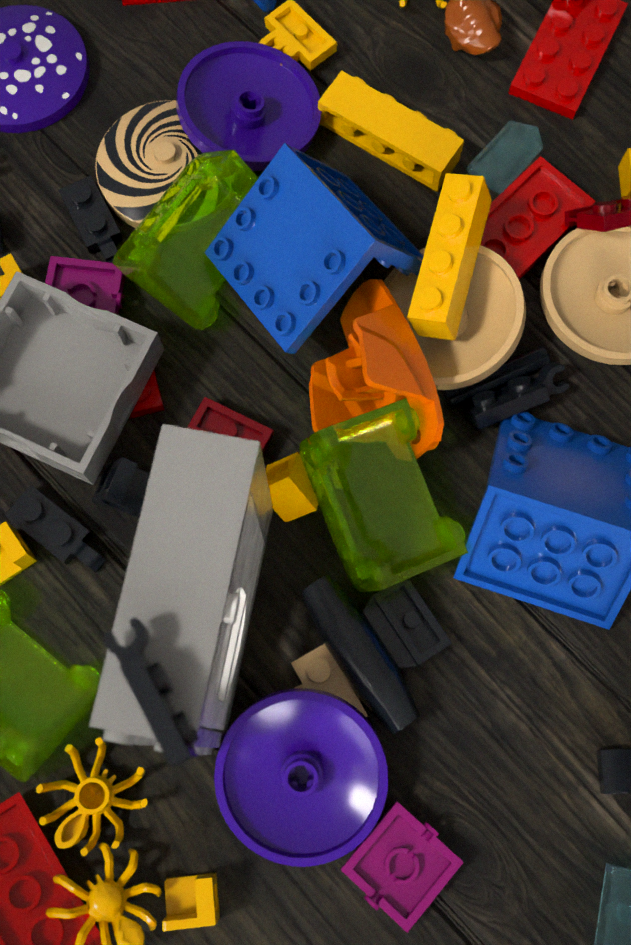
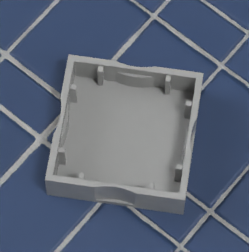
[0,271,164,485]

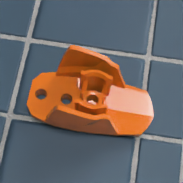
[309,279,444,461]

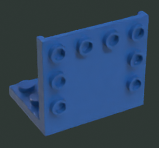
[204,143,424,354]
[453,411,631,630]

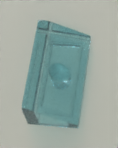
[466,120,543,194]
[594,863,631,945]

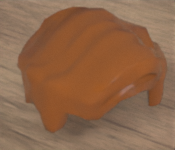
[444,0,502,55]

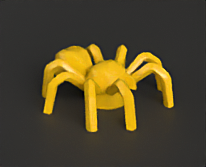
[36,737,148,856]
[46,842,162,945]

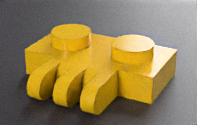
[259,0,337,71]

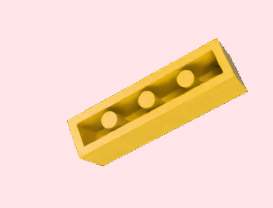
[318,70,464,192]
[407,173,492,341]

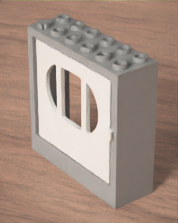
[89,424,273,755]

